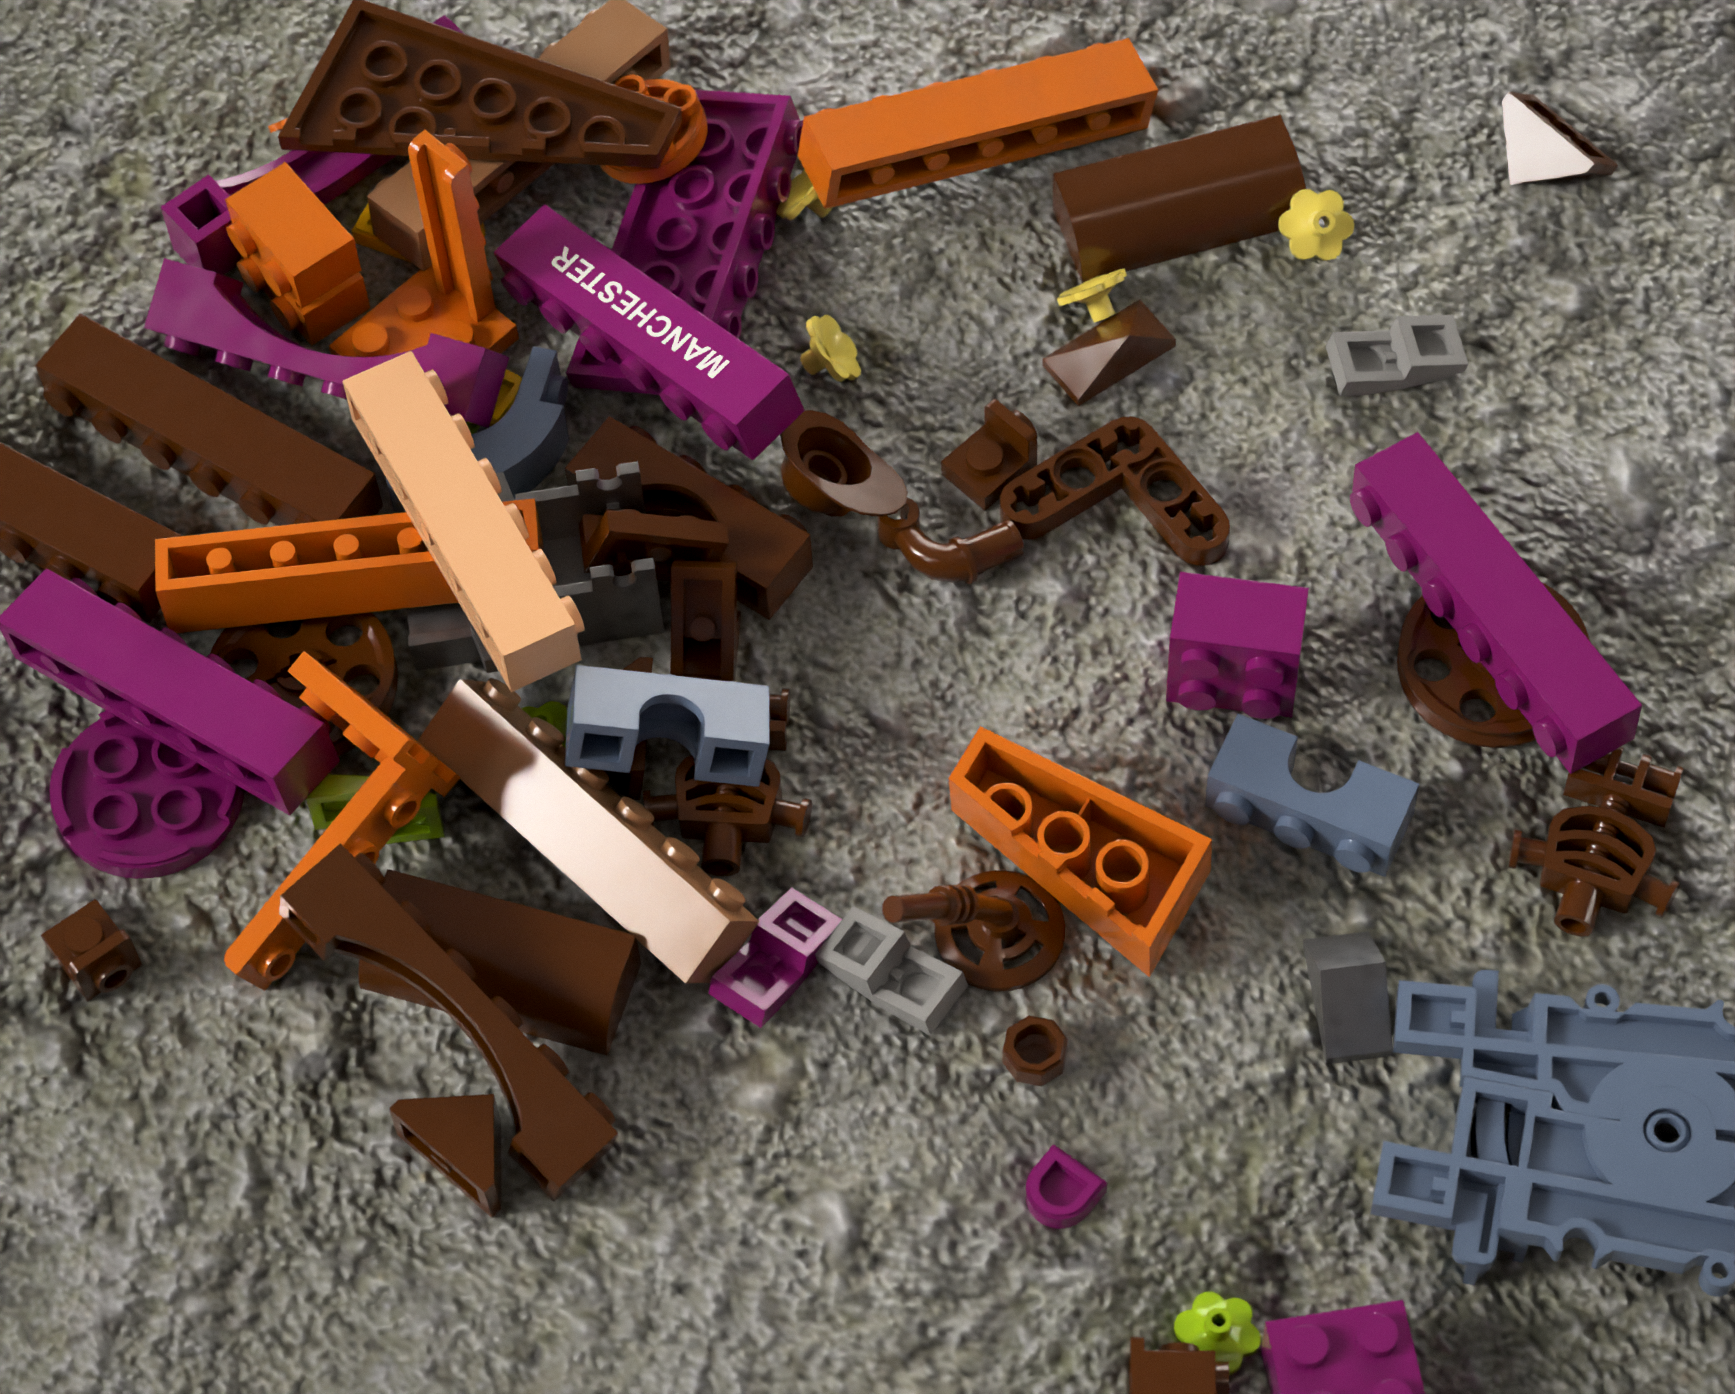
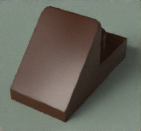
[670,560,741,682]

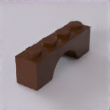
[565,416,813,620]

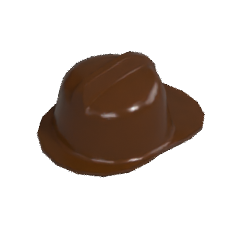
[780,410,908,517]

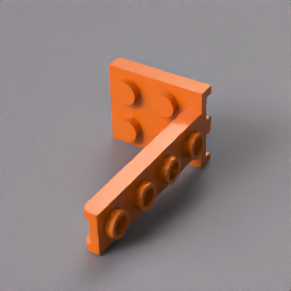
[328,130,519,357]
[224,651,461,991]

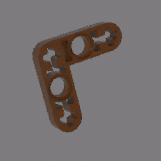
[1000,416,1230,566]

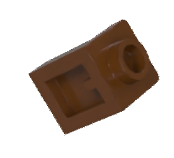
[941,399,1037,511]
[41,899,142,1002]

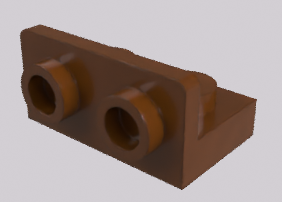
[578,509,729,582]

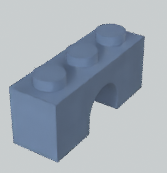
[565,665,769,787]
[1205,714,1419,877]

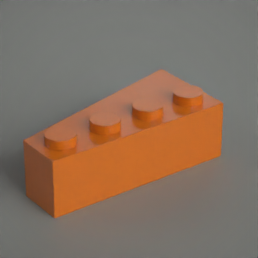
[948,726,1212,978]

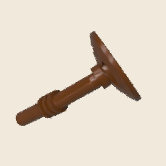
[882,870,1065,992]

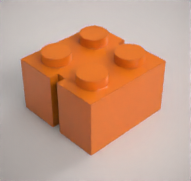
[225,162,370,346]

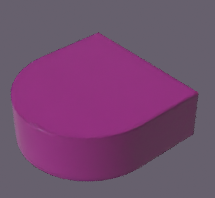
[1026,1144,1107,1229]

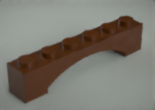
[279,843,618,1201]

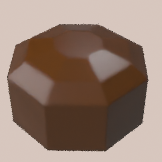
[1002,1016,1068,1086]

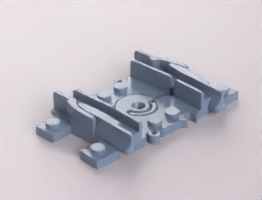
[1370,970,1735,1297]

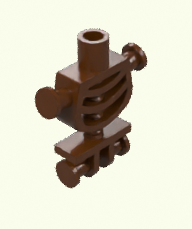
[643,688,812,877]
[1508,747,1684,936]

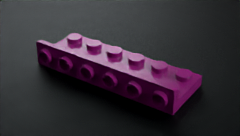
[566,90,803,395]

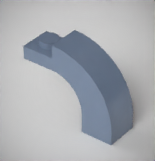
[386,346,569,513]

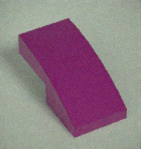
[708,887,842,1028]

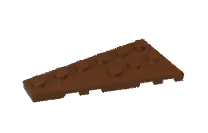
[278,0,683,168]

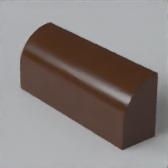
[1053,114,1306,283]
[358,869,641,1056]

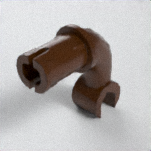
[877,497,1024,584]

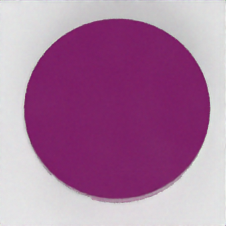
[49,711,245,879]

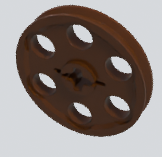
[1397,583,1590,748]
[210,612,398,756]

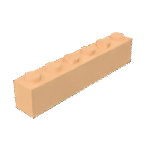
[343,351,585,692]

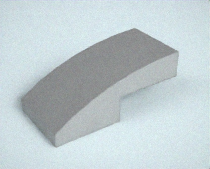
[1326,315,1468,396]
[815,906,968,1036]

